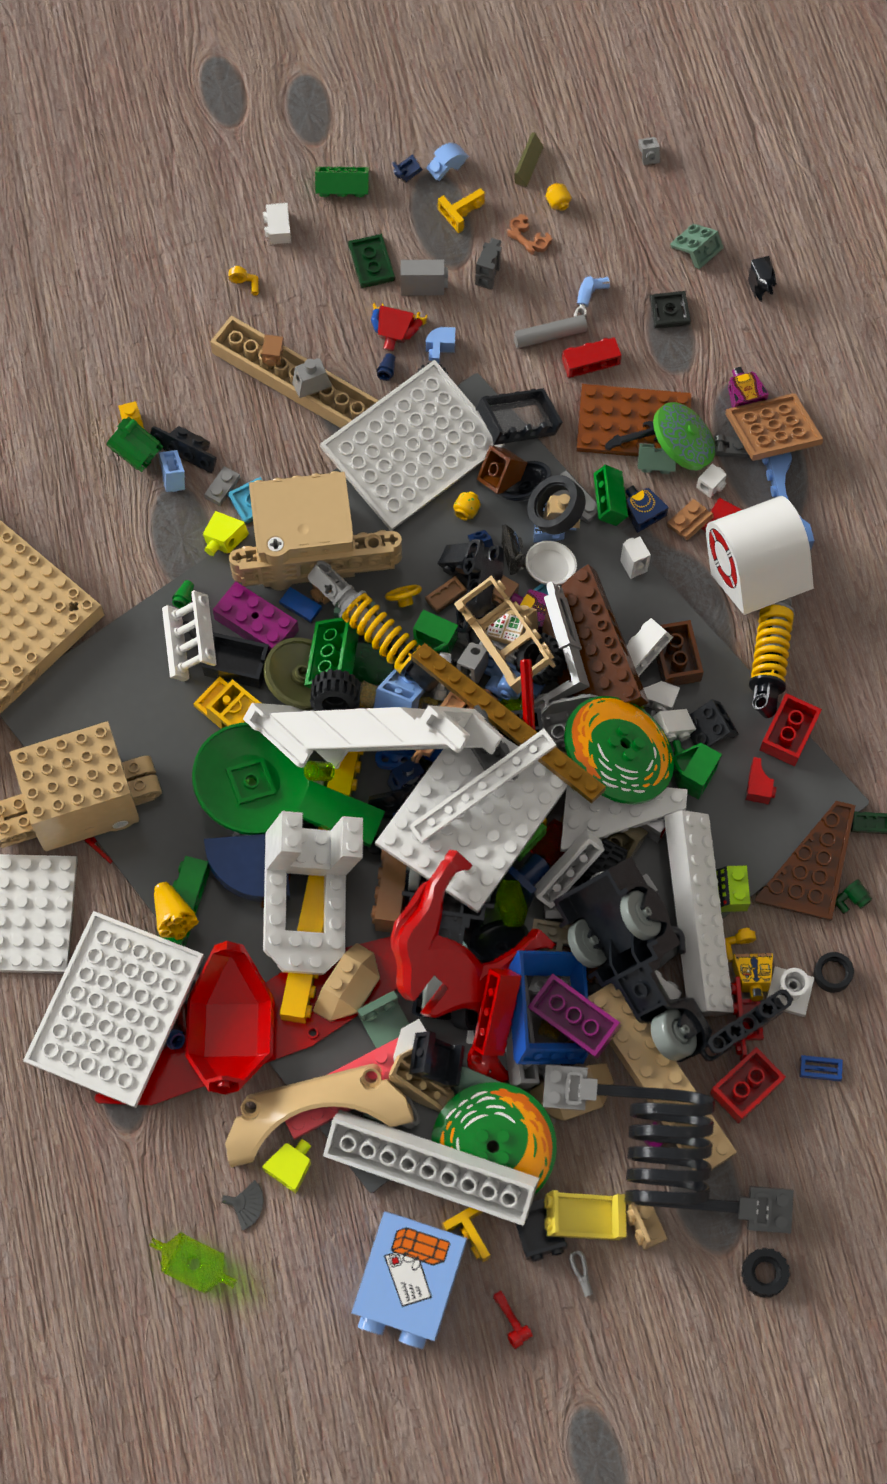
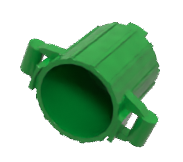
[106,417,163,472]

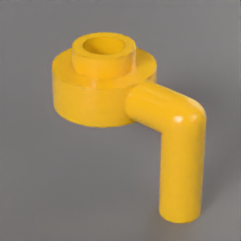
[229,266,259,295]
[725,928,756,962]

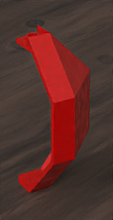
[185,941,275,1095]

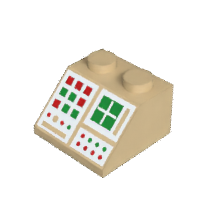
[486,605,538,644]

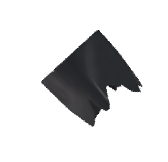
[748,256,777,302]

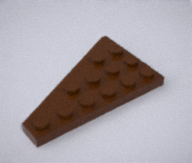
[754,801,856,921]

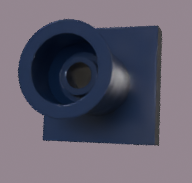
[498,853,550,911]

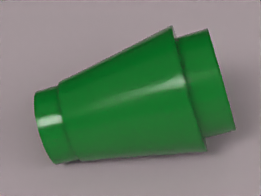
[172,580,194,609]

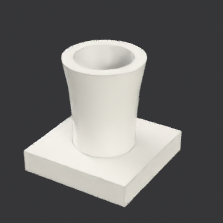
[766,966,814,1017]

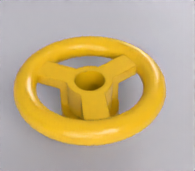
[385,585,422,607]

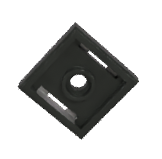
[649,291,691,328]

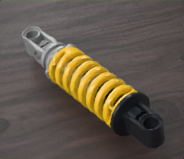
[308,561,440,692]
[749,597,795,718]

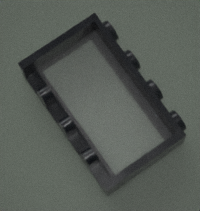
[475,388,563,445]

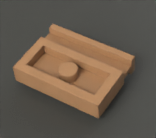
[667,499,713,541]

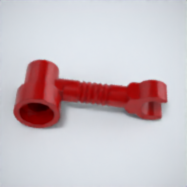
[493,1290,533,1349]

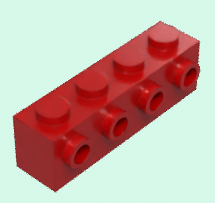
[472,968,521,1056]

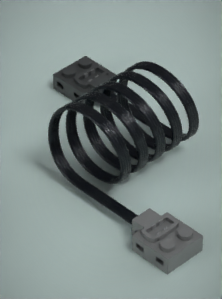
[543,1064,794,1233]

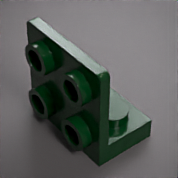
[353,639,393,685]

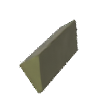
[514,132,543,187]

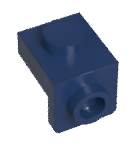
[392,154,423,182]

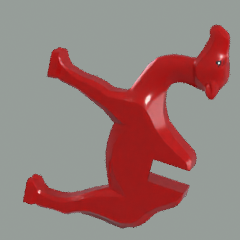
[390,850,555,1083]

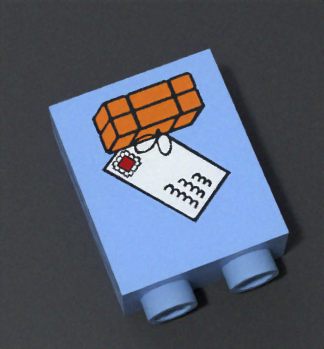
[352,1211,468,1349]

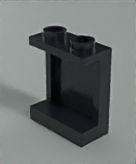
[409,1031,465,1088]
[515,1198,568,1262]

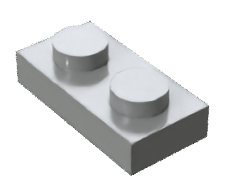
[204,466,240,506]

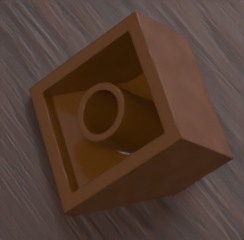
[477,445,527,494]

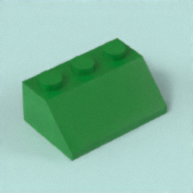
[315,166,369,197]

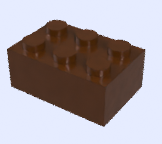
[656,620,704,686]

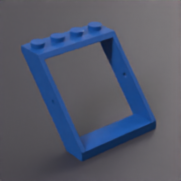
[508,950,589,1065]

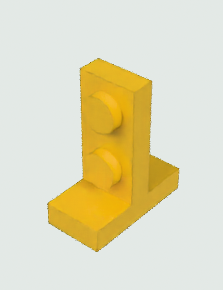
[438,188,485,233]
[442,1207,490,1263]

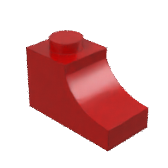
[745,757,777,805]

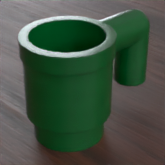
[835,879,872,914]

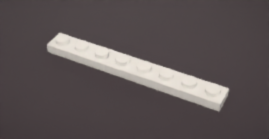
[409,729,557,844]

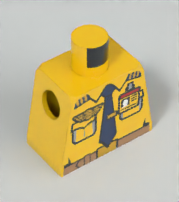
[732,953,773,1001]

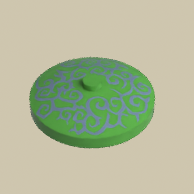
[653,402,715,470]

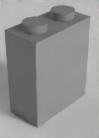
[401,260,448,296]

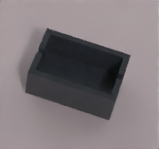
[202,632,270,688]

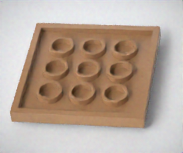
[726,393,823,461]

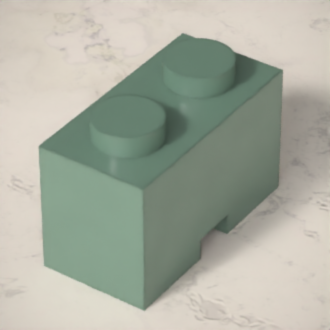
[637,443,676,474]

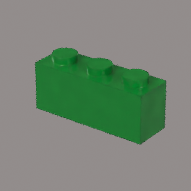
[593,464,628,526]

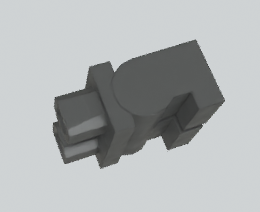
[475,238,502,290]

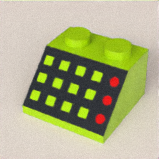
[716,865,750,912]

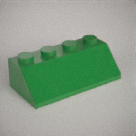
[304,618,359,689]

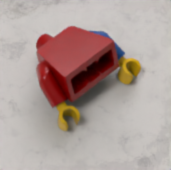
[371,303,427,351]

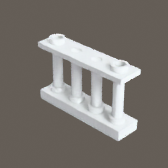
[162,590,217,682]

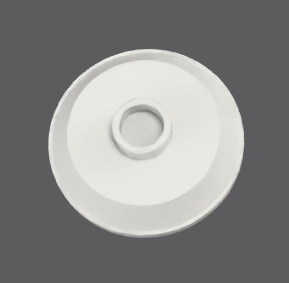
[525,541,577,586]

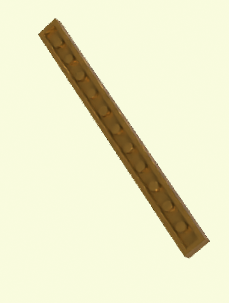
[411,643,606,804]

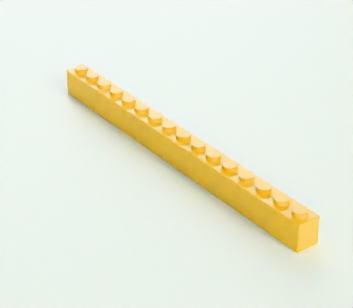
[280,751,364,1024]

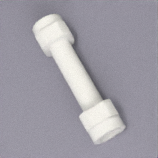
[433,652,451,700]

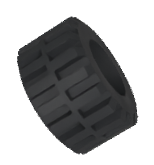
[514,632,567,686]
[310,669,361,711]
[582,839,627,883]

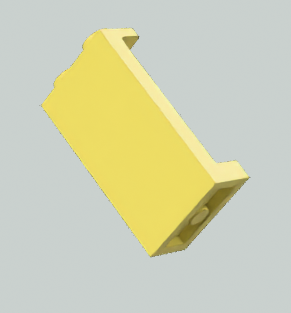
[544,1190,627,1241]

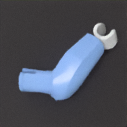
[574,276,610,317]

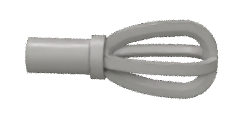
[569,1250,593,1297]

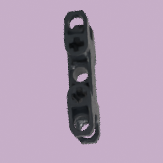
[456,539,504,638]
[700,989,793,1062]

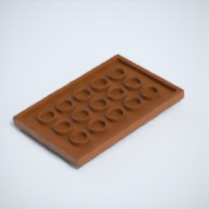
[576,384,691,457]

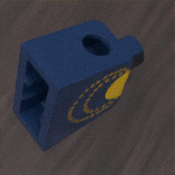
[625,486,669,533]

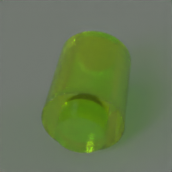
[304,761,335,782]

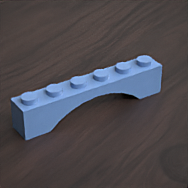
[762,452,814,549]

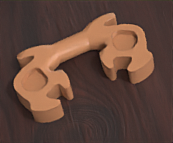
[507,214,552,255]

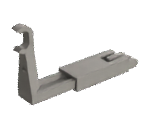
[534,582,590,709]

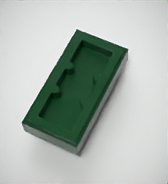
[851,811,887,834]

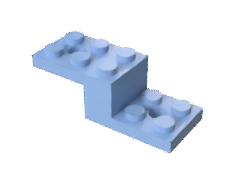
[374,669,426,709]

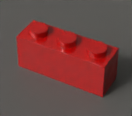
[562,337,622,378]

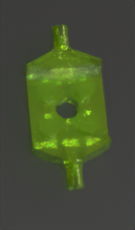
[149,1232,237,1294]

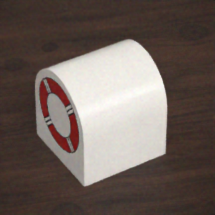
[706,496,814,615]

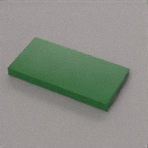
[298,781,385,847]

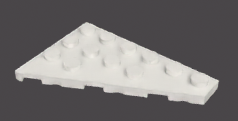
[560,785,687,852]

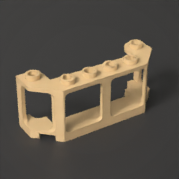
[454,575,556,694]

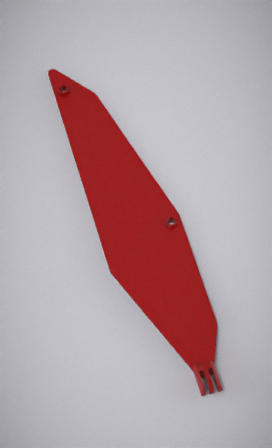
[94,936,397,1106]

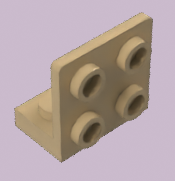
[626,1202,667,1250]

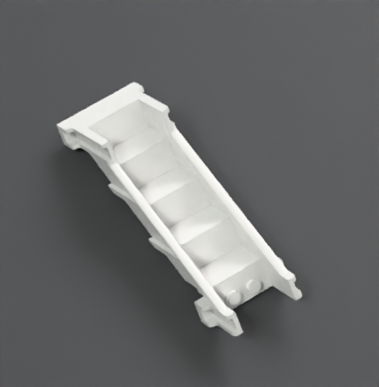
[243,703,503,769]

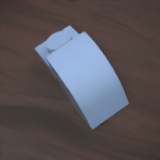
[426,143,469,181]
[426,327,456,364]

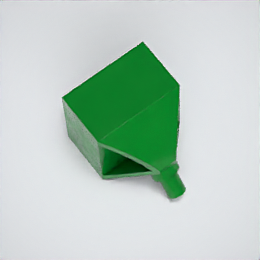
[413,610,458,655]
[672,740,722,800]

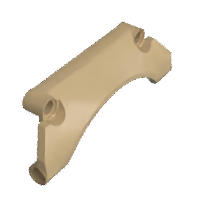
[225,1064,414,1167]

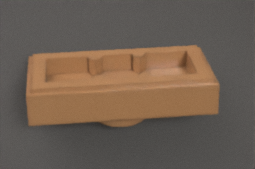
[425,576,467,613]

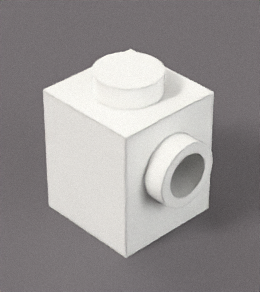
[696,464,727,498]

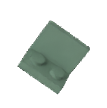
[670,224,724,269]
[357,991,410,1049]

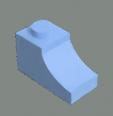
[159,450,185,492]

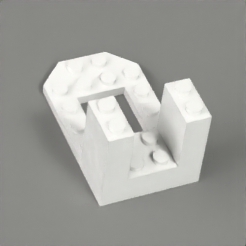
[263,811,363,975]

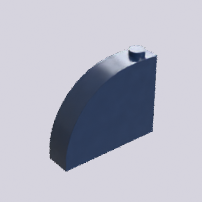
[204,834,290,902]

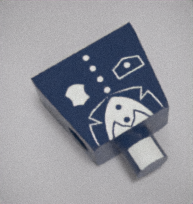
[387,759,426,791]

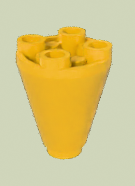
[154,882,199,940]

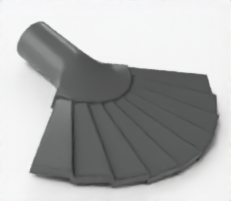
[222,1180,263,1231]

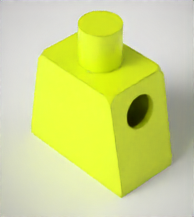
[203,511,249,556]
[262,1139,311,1194]

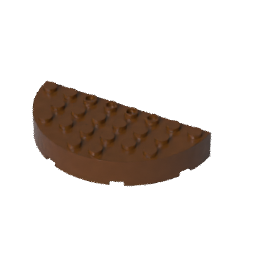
[542,564,649,707]

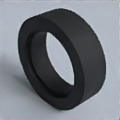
[527,475,586,535]

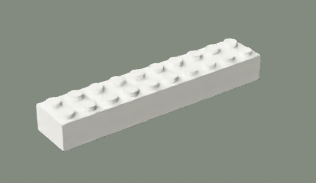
[664,810,734,1017]
[323,1110,539,1226]

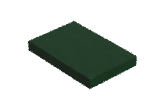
[348,234,395,289]

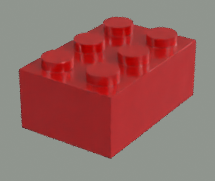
[759,693,822,767]
[709,1047,786,1124]

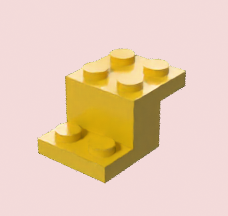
[193,676,261,729]

